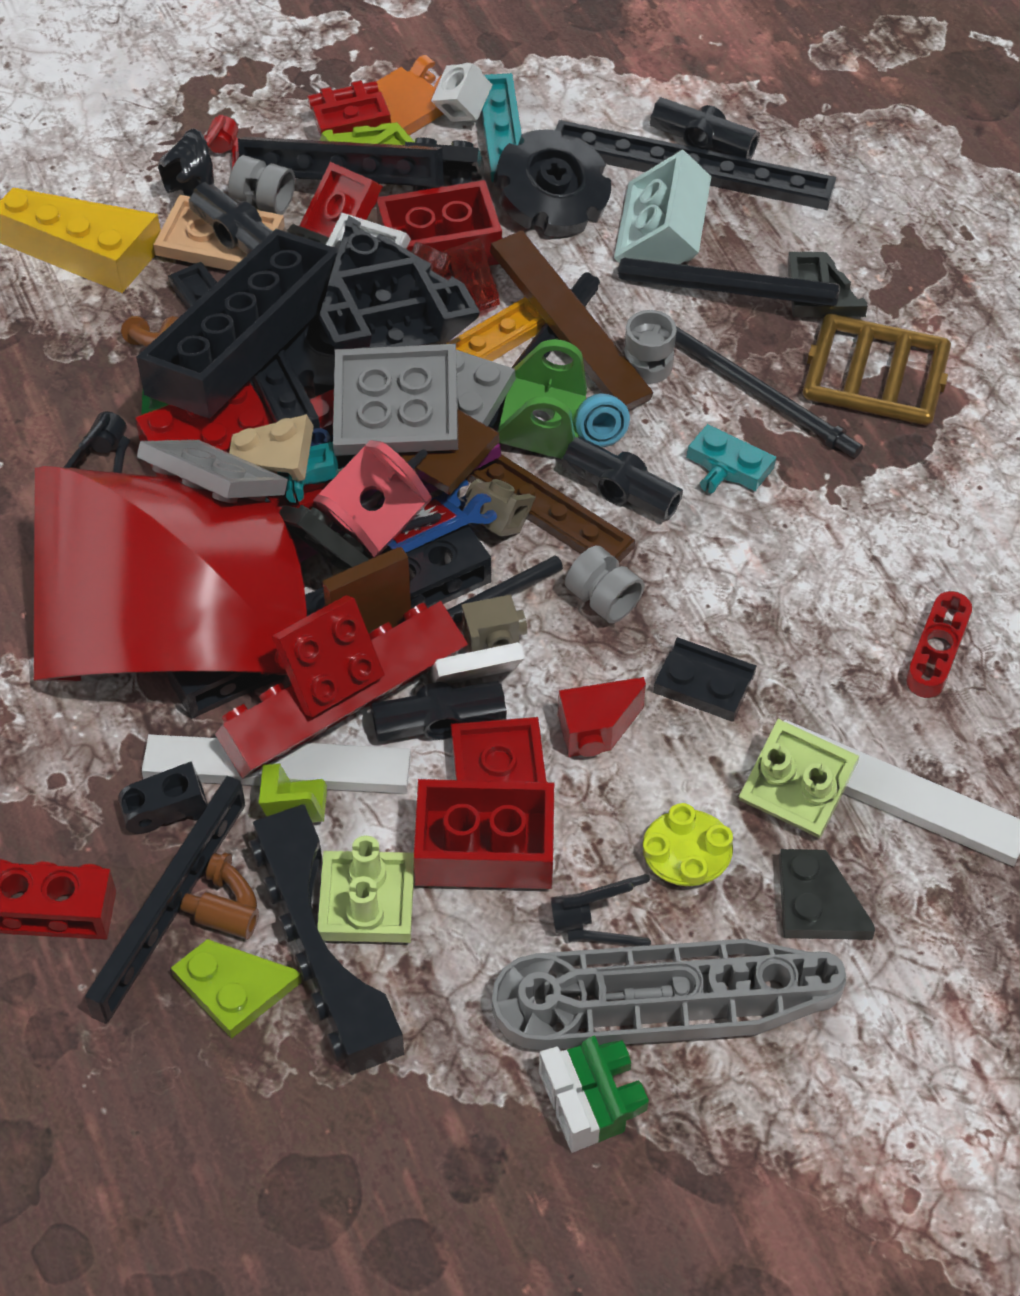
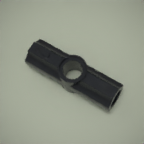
[650,97,760,159]
[188,182,273,255]
[562,437,683,520]
[371,681,507,742]

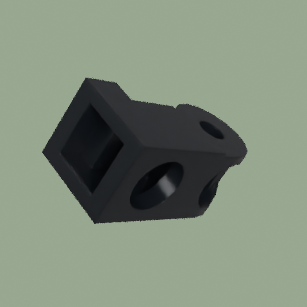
[118,761,208,834]

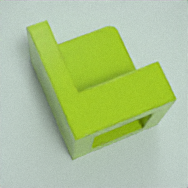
[259,763,327,823]

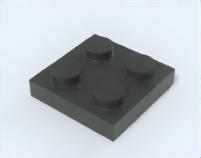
[279,505,370,570]

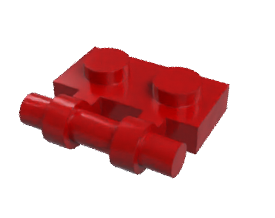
[307,80,391,136]

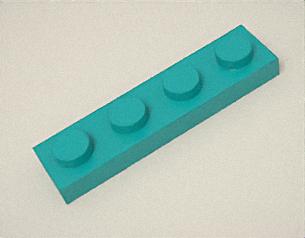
[481,73,522,182]

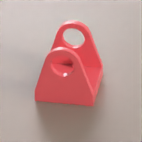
[313,440,432,558]

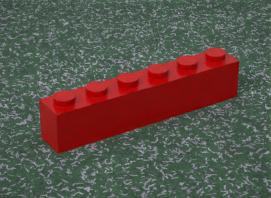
[215,601,468,779]

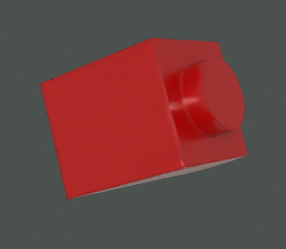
[558,677,646,757]

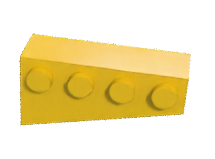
[0,187,161,293]

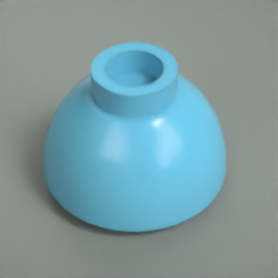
[575,393,630,447]

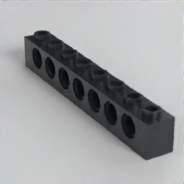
[167,524,491,719]

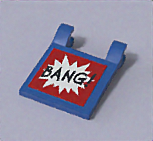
[386,479,497,553]

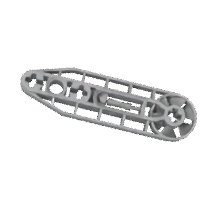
[492,939,846,1050]

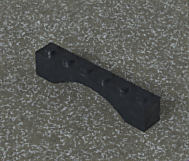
[249,804,404,1075]

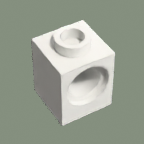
[431,63,492,122]

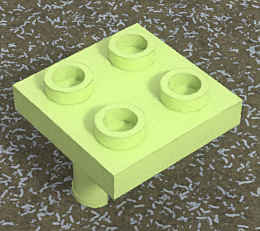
[739,719,859,839]
[317,836,414,943]

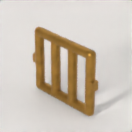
[803,314,951,425]

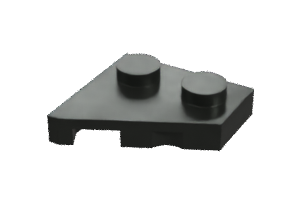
[779,849,875,940]

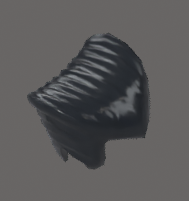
[158,128,215,197]

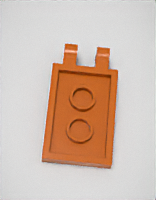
[376,55,444,135]

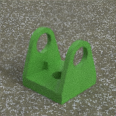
[497,339,587,459]

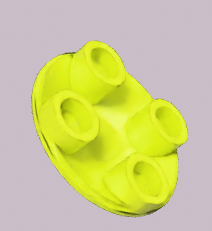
[643,803,733,886]

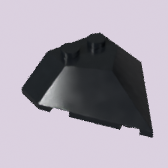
[319,215,480,349]

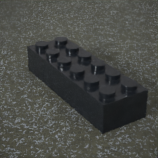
[136,229,338,419]

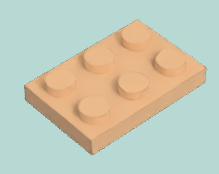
[154,194,285,270]

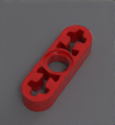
[906,591,972,698]

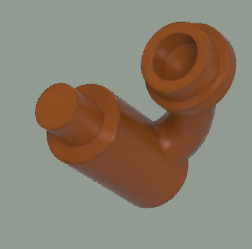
[121,316,179,347]
[181,853,259,940]

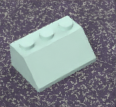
[614,150,711,264]

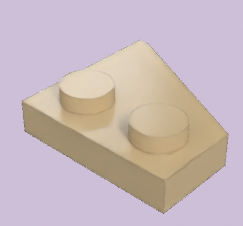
[229,414,314,481]

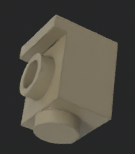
[464,479,536,537]
[461,594,527,653]

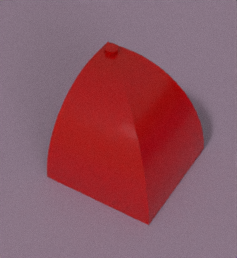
[34,466,307,682]

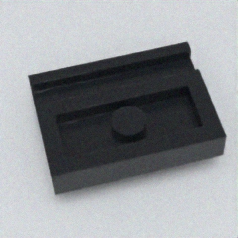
[653,637,757,722]

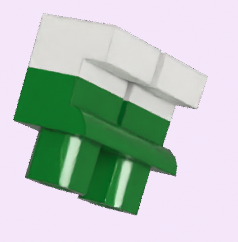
[539,1035,649,1153]

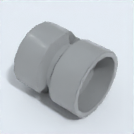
[228,155,295,215]
[624,310,677,384]
[565,545,645,623]

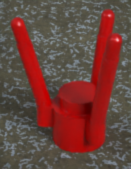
[204,115,239,168]

